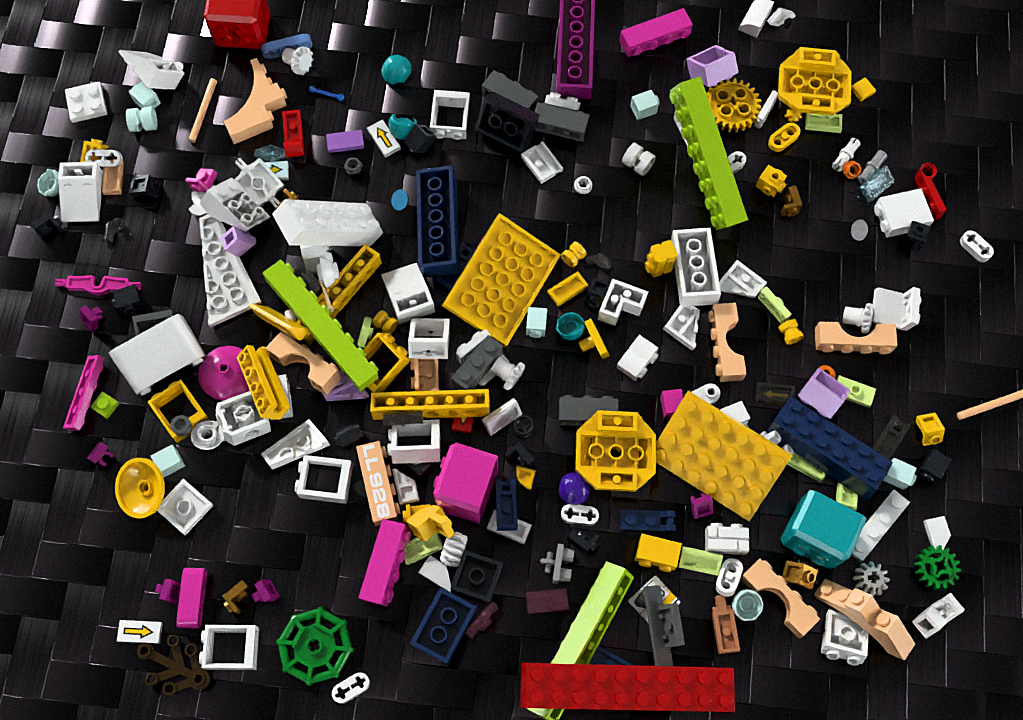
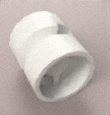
[622,143,656,176]

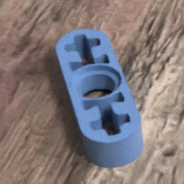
[261,34,313,59]

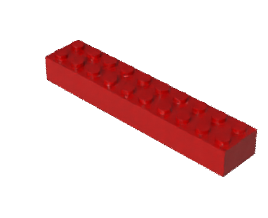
[520,663,735,712]

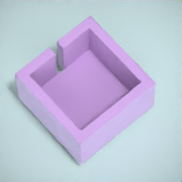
[686,45,739,87]
[798,368,851,419]

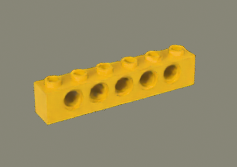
[297,244,382,346]
[370,389,490,420]

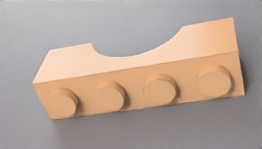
[708,303,746,382]
[815,322,897,354]
[266,332,342,396]
[740,559,820,639]

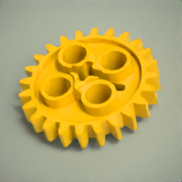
[706,78,762,132]

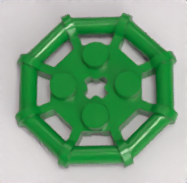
[276,607,354,686]

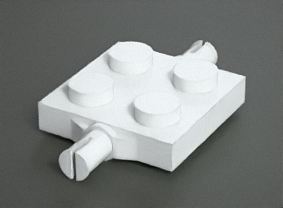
[234,158,285,209]

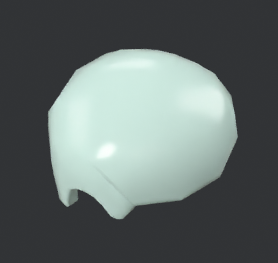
[37,169,59,197]
[732,589,764,621]

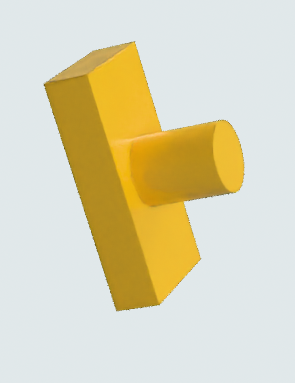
[579,319,610,359]

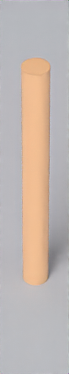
[188,79,217,143]
[957,390,1023,420]

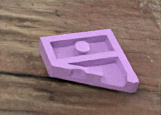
[322,370,369,401]

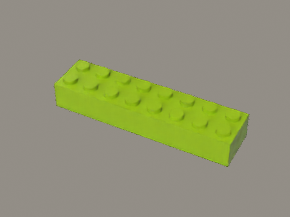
[669,76,748,230]

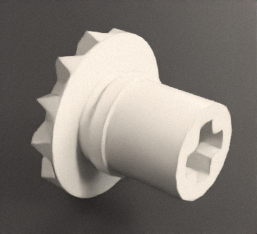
[282,46,314,75]
[843,303,874,334]
[491,356,525,390]

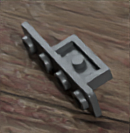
[643,585,685,666]

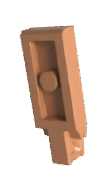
[712,595,740,654]

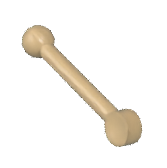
[318,280,334,313]

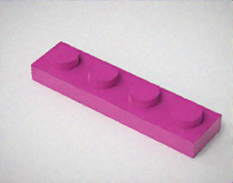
[63,355,105,431]

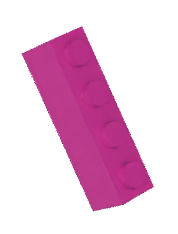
[619,8,693,57]
[359,519,411,607]

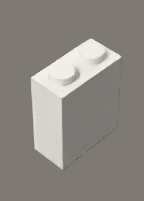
[874,188,934,238]

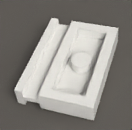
[521,141,563,184]

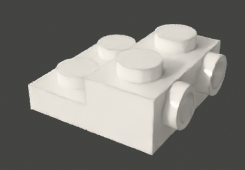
[821,610,869,665]

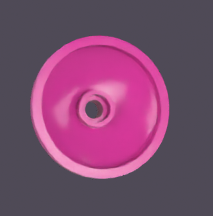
[198,346,249,401]

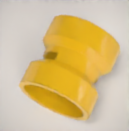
[561,242,587,268]
[372,310,398,335]
[778,319,804,345]

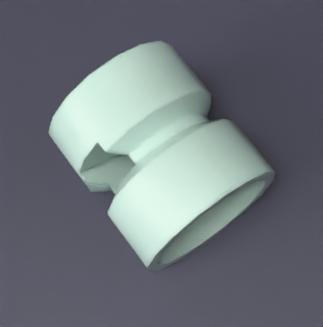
[126,106,157,132]

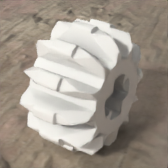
[440,532,467,567]
[853,561,890,596]

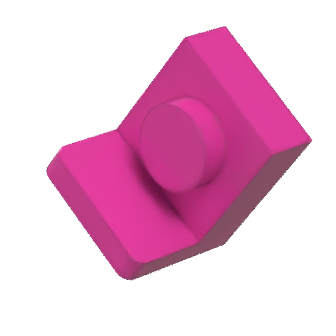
[185,169,218,192]

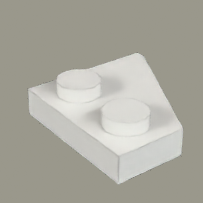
[719,260,767,298]
[663,305,700,350]

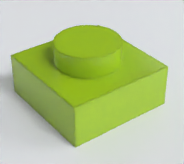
[90,392,119,419]

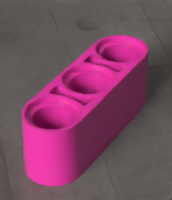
[177,568,207,628]

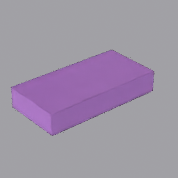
[326,130,364,153]

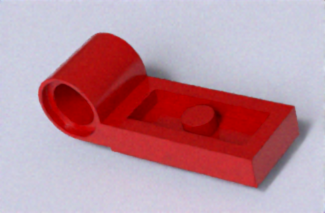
[282,110,305,158]
[915,163,947,220]

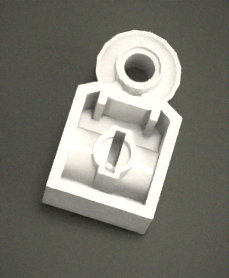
[300,245,339,288]
[191,391,271,450]

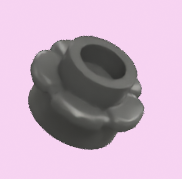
[344,157,362,175]

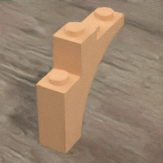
[224,58,287,144]
[814,579,915,660]

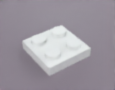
[65,81,108,123]
[157,479,214,536]

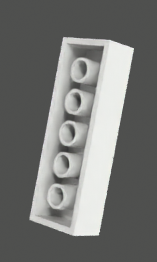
[272,199,383,246]

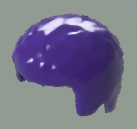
[559,472,590,505]

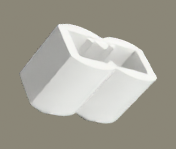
[617,335,658,381]

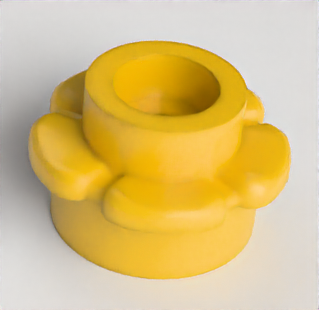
[784,109,802,122]

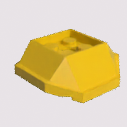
[778,47,851,116]
[575,410,656,492]

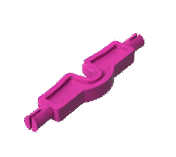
[55,275,141,296]

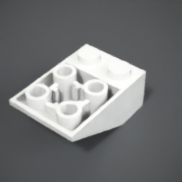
[119,50,184,89]
[58,162,103,222]
[199,178,270,231]
[381,263,435,324]

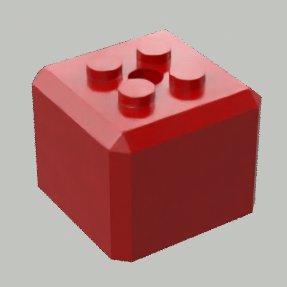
[204,0,271,49]

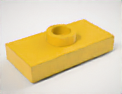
[547,271,589,307]

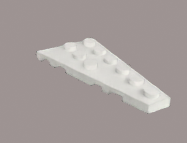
[199,214,262,328]

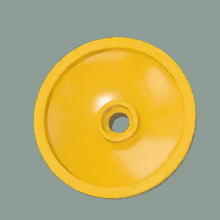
[115,458,165,518]

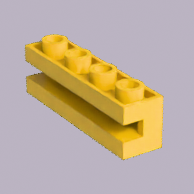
[237,345,291,420]

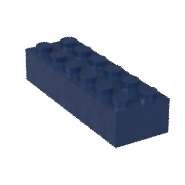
[416,165,460,278]
[766,396,893,501]

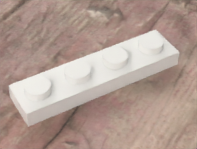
[851,490,910,563]

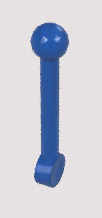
[309,86,344,102]

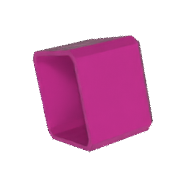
[433,443,498,524]

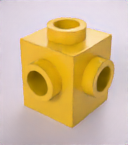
[755,165,787,197]

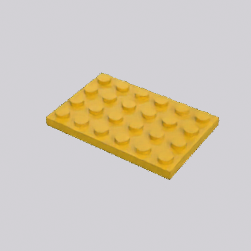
[442,213,561,347]
[656,391,792,521]

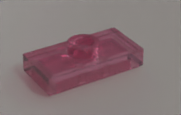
[526,589,569,614]
[466,601,499,640]

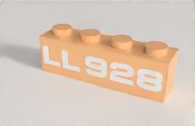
[356,441,401,526]

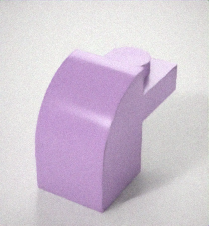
[221,226,256,257]

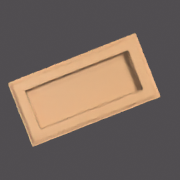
[102,159,124,195]

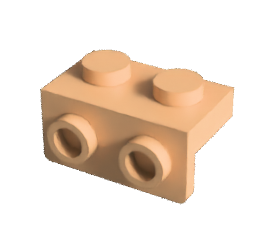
[411,359,439,391]

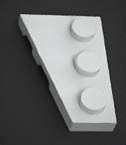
[261,419,330,470]

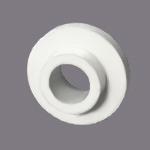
[574,176,592,194]

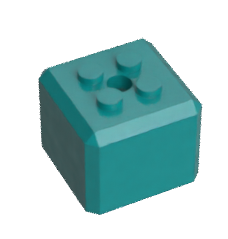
[781,490,867,569]

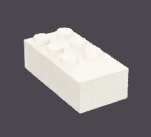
[671,228,721,307]

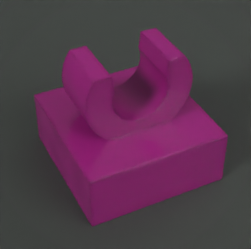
[80,305,103,332]
[87,442,113,466]
[691,493,714,519]
[155,579,181,604]
[251,579,280,602]

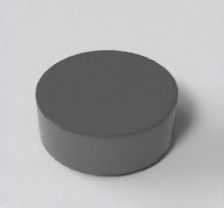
[170,415,192,436]

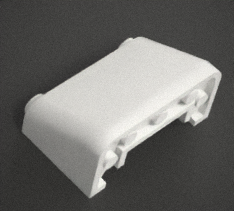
[109,314,206,396]

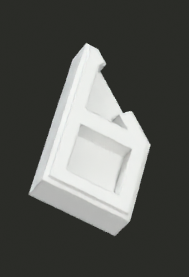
[767,8,796,27]
[392,469,419,506]
[923,516,951,557]
[419,555,451,593]

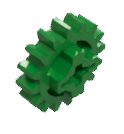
[914,545,961,590]

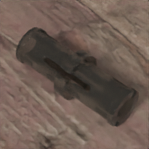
[383,411,423,427]

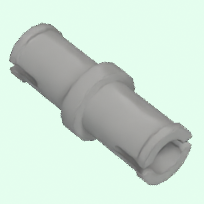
[858,150,888,185]

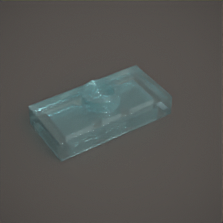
[254,145,285,162]
[859,166,895,202]

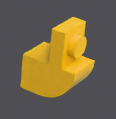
[406,505,455,542]

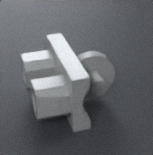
[540,544,574,584]

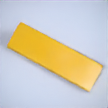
[249,303,309,341]

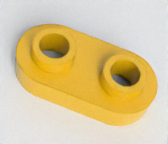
[768,123,800,152]

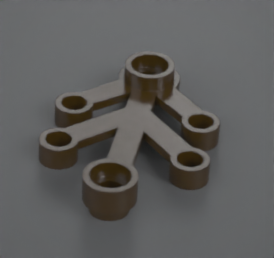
[137,634,210,696]

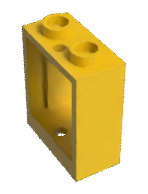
[363,333,411,393]
[148,379,210,443]

